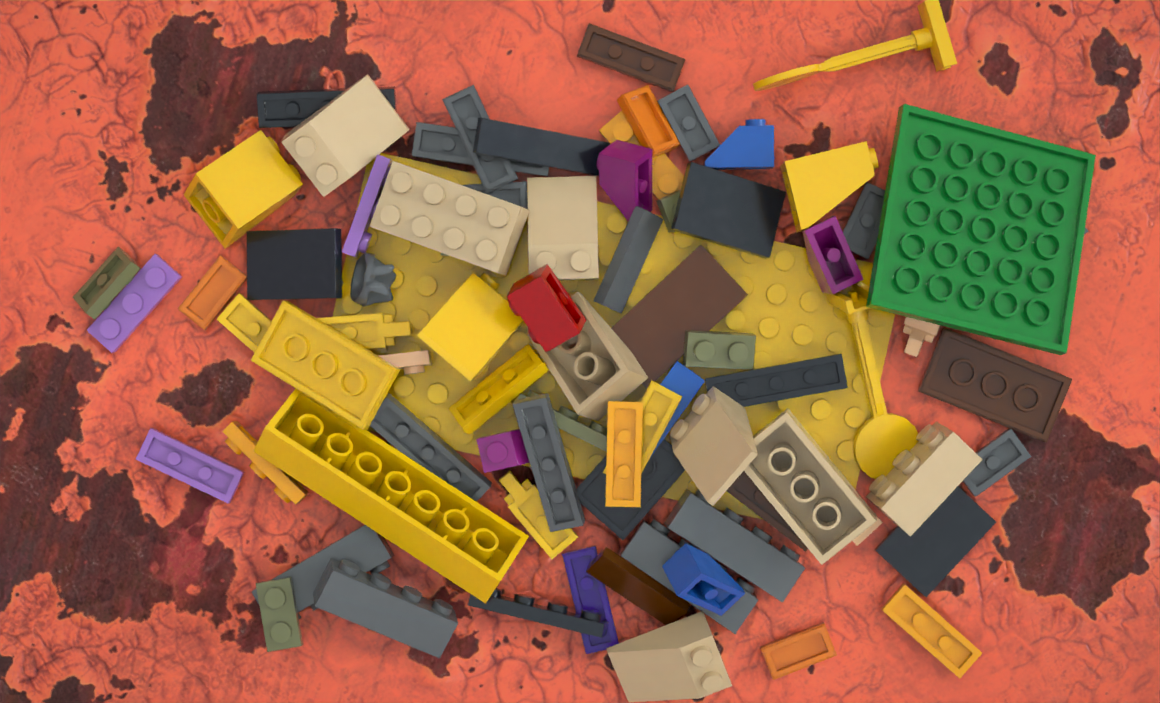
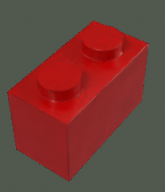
[507,264,586,352]

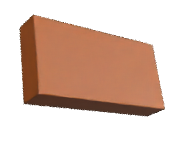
[617,85,680,158]
[178,255,247,330]
[760,622,837,680]

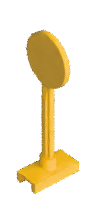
[753,0,957,91]
[827,281,919,479]

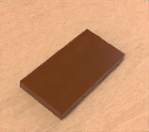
[611,245,748,388]
[918,328,1072,443]

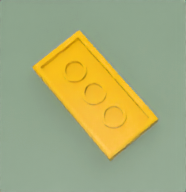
[251,300,400,430]

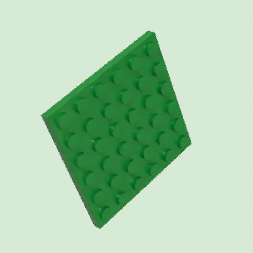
[866,104,1096,355]

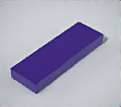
[562,545,619,654]

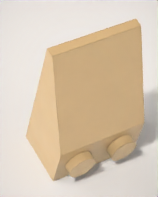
[281,74,409,197]
[527,176,599,280]
[527,292,648,421]
[670,386,758,506]
[606,611,732,702]

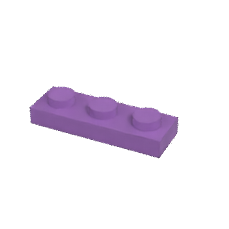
[342,154,393,258]
[87,254,182,353]
[136,428,245,504]

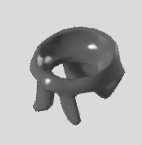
[350,253,396,307]

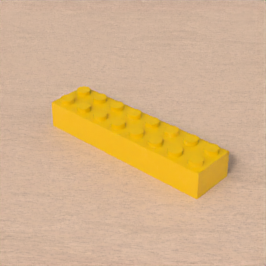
[253,388,529,604]

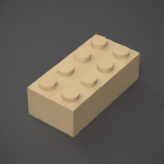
[370,161,530,275]
[744,408,877,565]

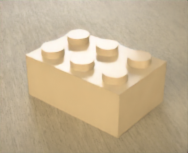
[866,422,983,536]

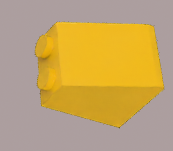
[184,130,303,249]
[780,141,879,233]
[417,272,524,381]

